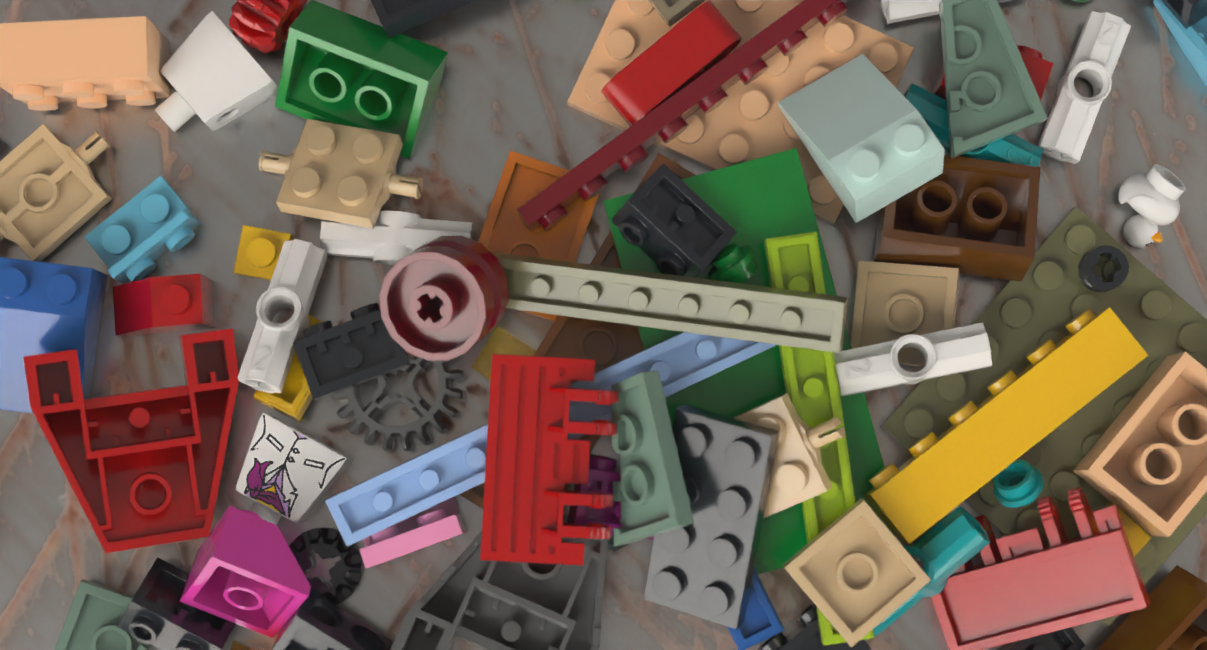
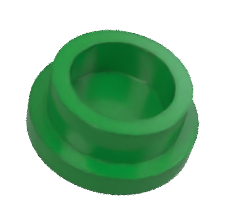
[709,244,758,284]

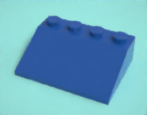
[0,257,108,414]

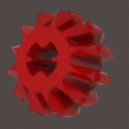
[229,0,307,54]

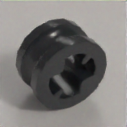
[1078,246,1129,292]

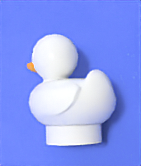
[1118,164,1186,248]

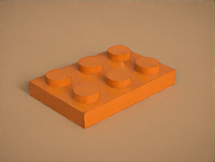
[478,150,601,322]

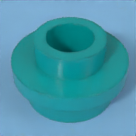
[993,460,1044,508]

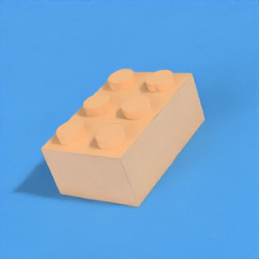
[0,16,171,111]
[1073,351,1207,537]

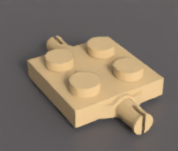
[259,119,423,229]
[0,124,112,262]
[733,393,845,518]

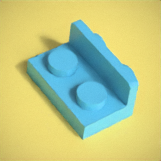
[84,176,201,284]

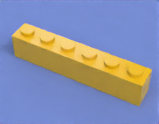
[864,307,1148,544]

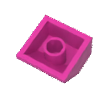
[180,506,311,638]

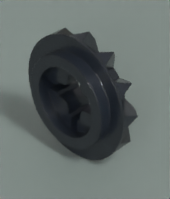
[289,528,362,605]

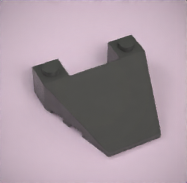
[391,513,608,650]

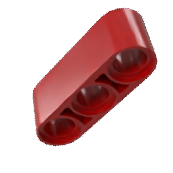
[601,0,743,127]

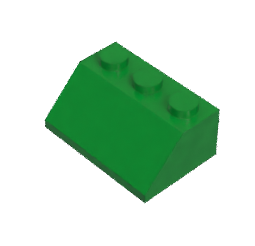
[275,0,448,159]

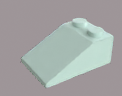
[778,54,945,223]

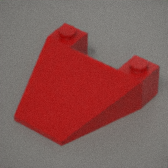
[23,328,239,553]

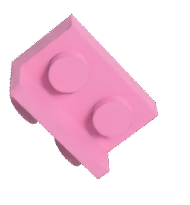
[359,497,467,569]

